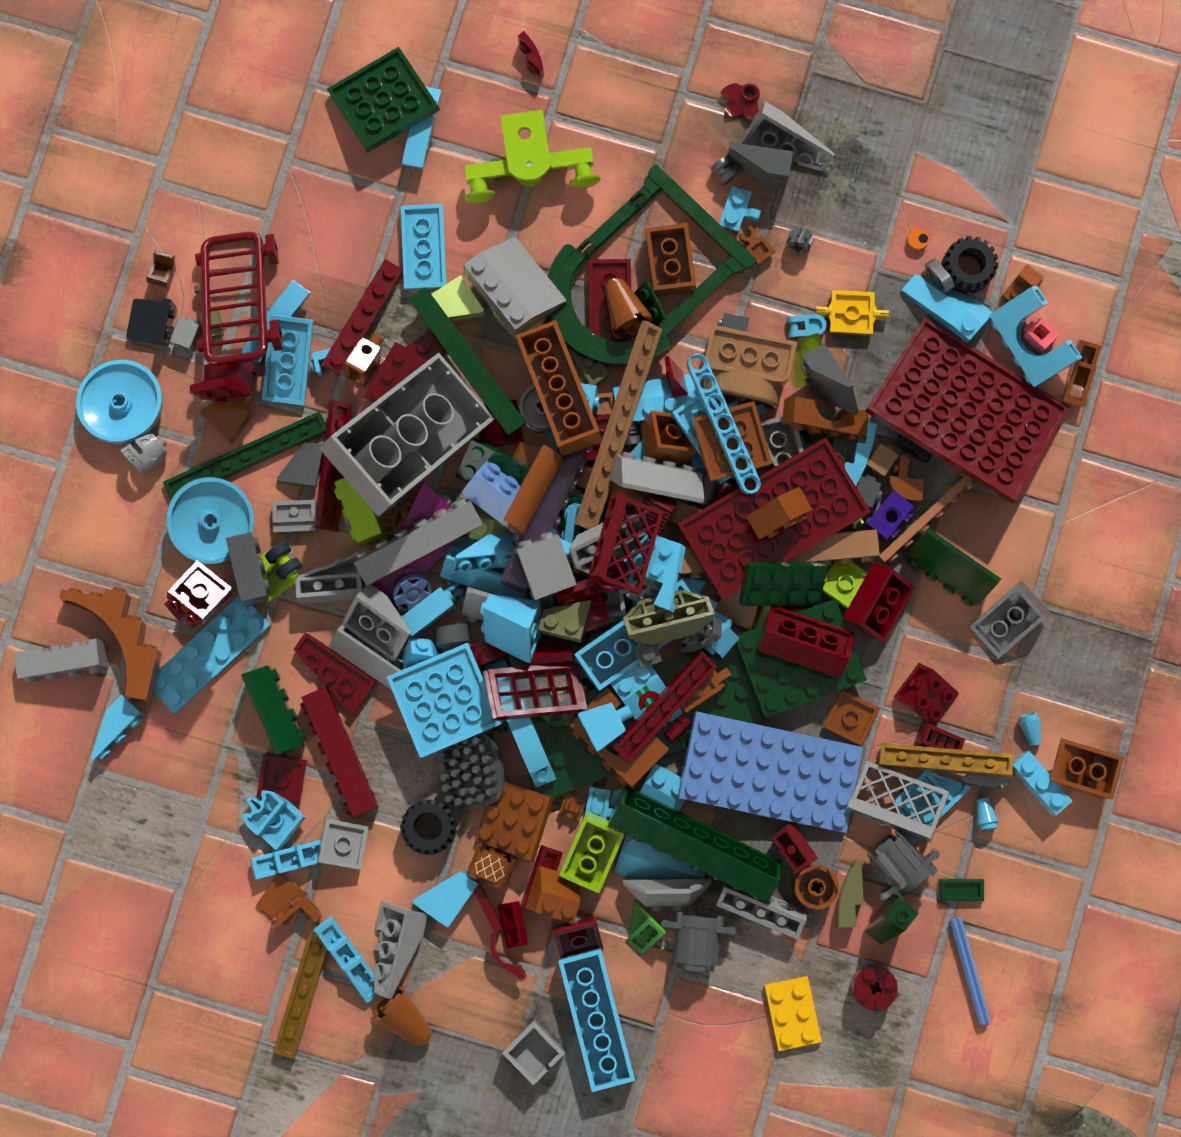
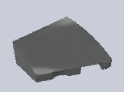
[277,443,323,487]

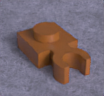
[739,226,775,266]

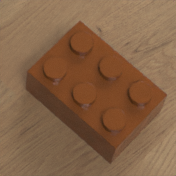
[645,223,696,296]

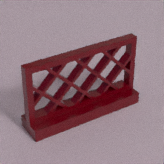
[588,492,664,595]

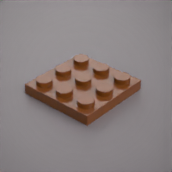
[691,401,773,482]
[475,781,554,861]

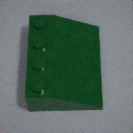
[904,528,1001,607]

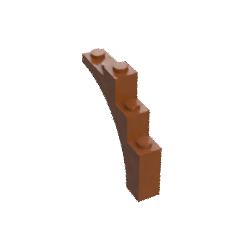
[59,587,162,704]

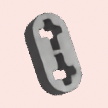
[925,258,955,293]

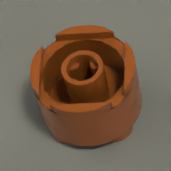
[792,865,839,910]

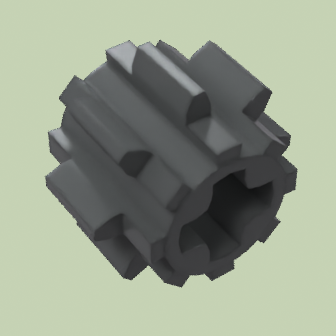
[786,227,814,255]

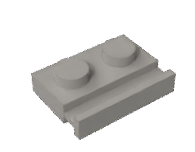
[272,500,317,533]

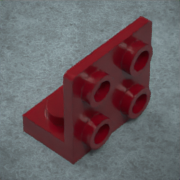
[554,579,611,634]
[894,663,959,726]

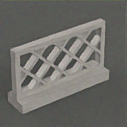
[847,761,949,843]

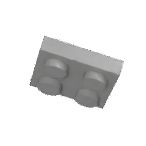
[317,819,369,870]

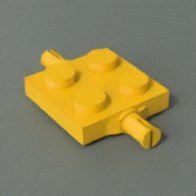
[816,290,889,336]

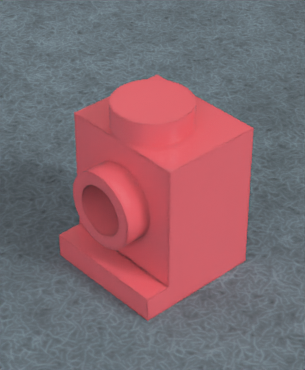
[1022,318,1059,355]

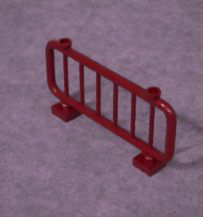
[195,232,283,366]

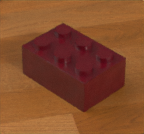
[843,562,915,644]

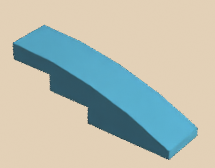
[402,87,442,169]
[241,280,311,364]
[844,423,877,486]
[250,840,321,880]
[313,916,378,1003]

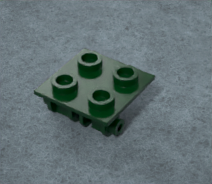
[634,280,666,326]

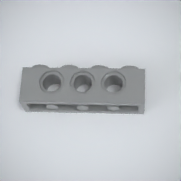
[716,882,807,939]

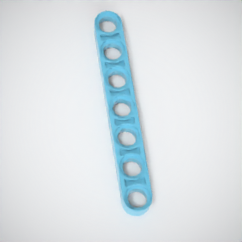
[686,353,761,495]

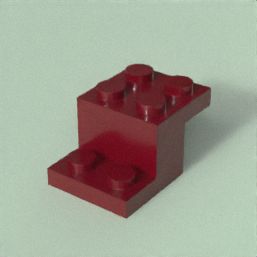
[190,361,265,405]

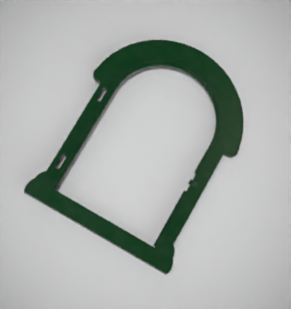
[548,164,757,366]

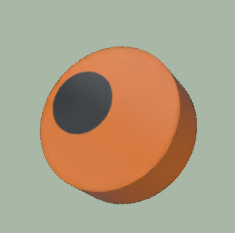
[907,228,929,251]

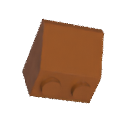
[525,866,580,924]

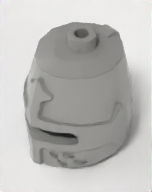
[120,433,167,475]

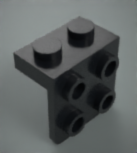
[126,298,177,346]

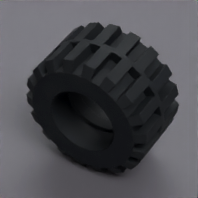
[941,236,998,294]
[400,799,457,855]

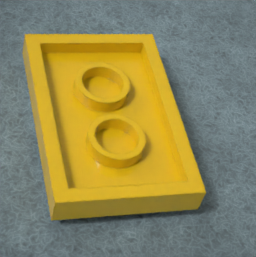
[764,976,822,1051]

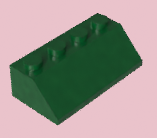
[241,665,307,756]

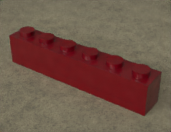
[300,687,379,817]

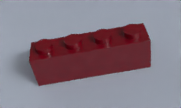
[758,606,854,678]

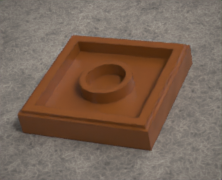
[822,689,880,747]

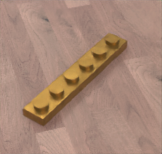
[879,743,1014,778]
[273,923,328,1059]

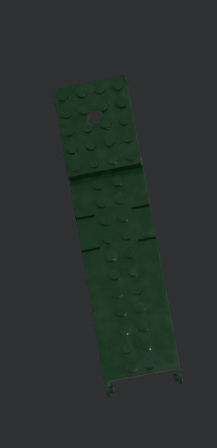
[493,599,867,798]

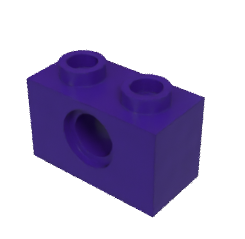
[864,490,914,542]

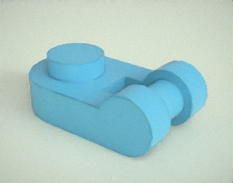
[787,314,826,339]

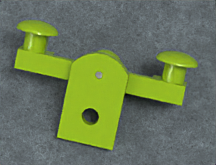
[464,110,601,204]

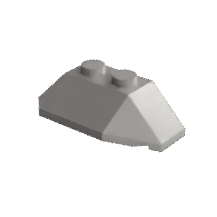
[569,514,649,574]
[623,879,711,911]

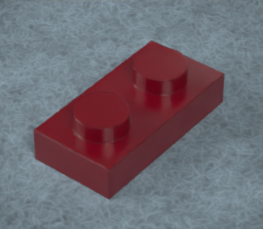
[498,901,528,948]

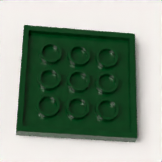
[327,47,440,153]

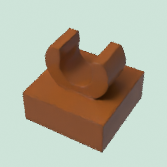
[559,793,587,821]

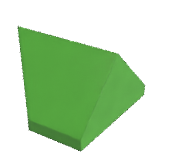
[626,900,666,955]

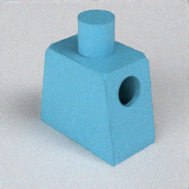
[577,703,633,752]

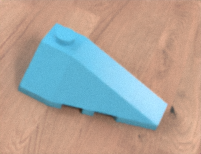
[901,274,992,343]
[614,834,705,880]

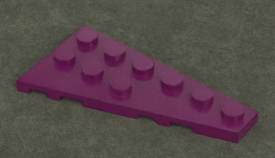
[373,480,461,606]

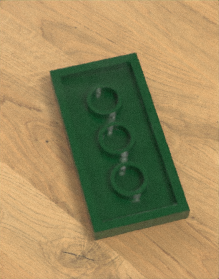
[739,562,828,606]

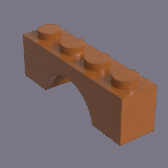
[782,396,868,442]

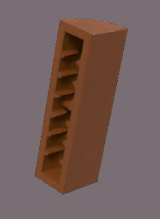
[501,444,564,537]

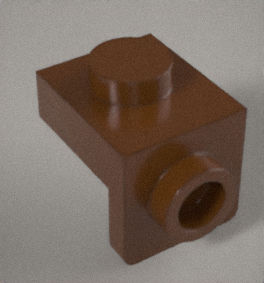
[146,250,176,288]

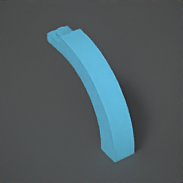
[485,658,556,788]

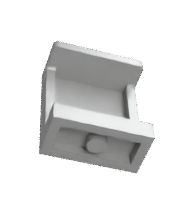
[515,532,577,600]

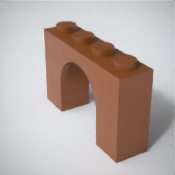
[569,687,669,787]

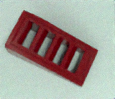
[915,723,965,750]

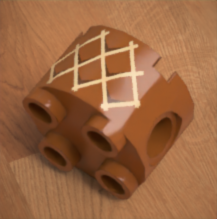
[468,843,518,889]

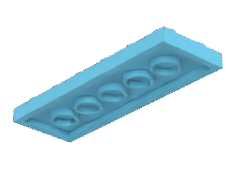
[153,596,271,714]

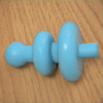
[445,580,465,604]

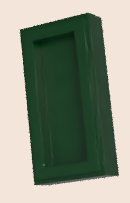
[939,879,984,901]

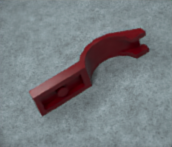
[474,887,527,979]

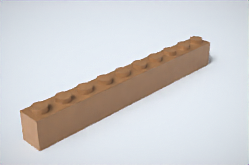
[677,530,880,580]

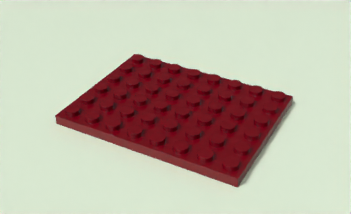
[865,317,1070,505]

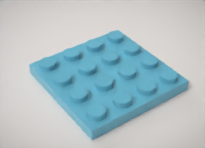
[387,643,502,758]

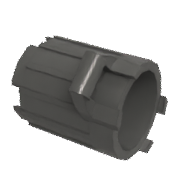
[867,829,940,901]
[661,911,736,972]

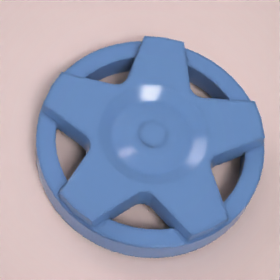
[392,574,431,612]

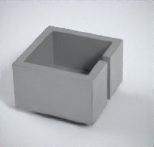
[502,1019,565,1086]

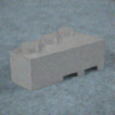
[295,551,364,605]

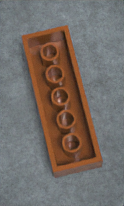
[515,320,602,456]

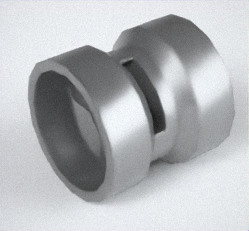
[711,156,740,186]
[623,422,642,448]

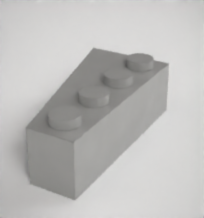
[14,639,109,683]

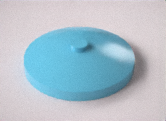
[76,360,163,444]
[166,477,254,564]

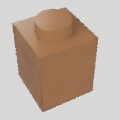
[865,444,899,480]

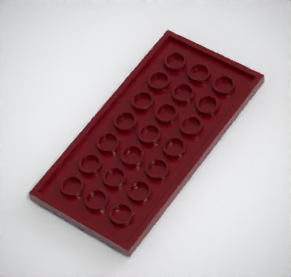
[677,438,871,600]

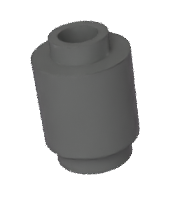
[694,475,717,507]

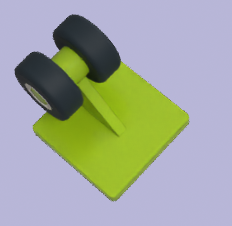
[258,542,302,603]

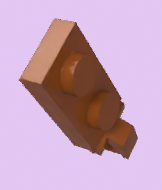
[681,667,732,714]

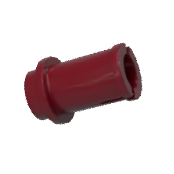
[665,715,692,743]

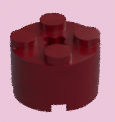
[850,964,898,1011]

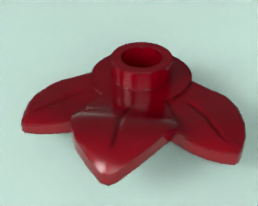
[720,83,760,120]

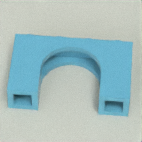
[989,286,1082,387]

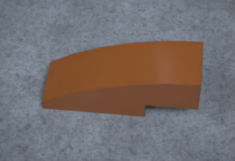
[1062,340,1102,407]

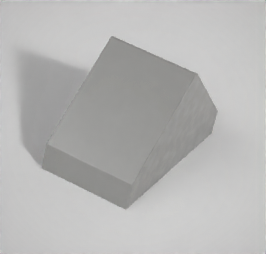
[319,353,495,517]

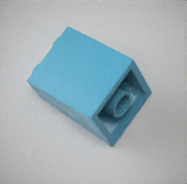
[480,594,541,663]

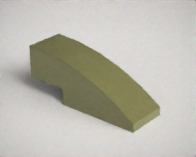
[836,860,864,928]

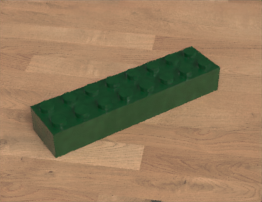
[608,786,782,903]

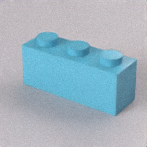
[1013,751,1073,816]

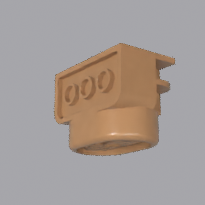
[703,325,797,410]

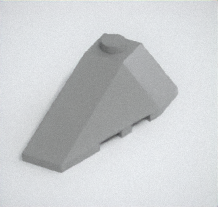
[741,101,835,171]
[374,901,428,999]

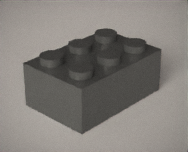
[226,532,271,607]

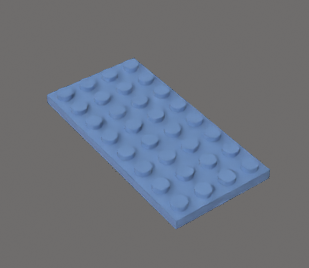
[677,711,863,833]

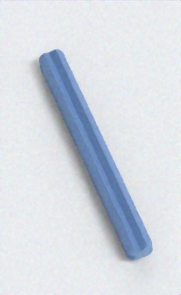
[950,917,991,1025]

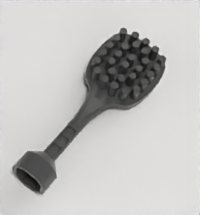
[433,624,505,809]

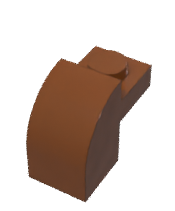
[887,456,924,504]

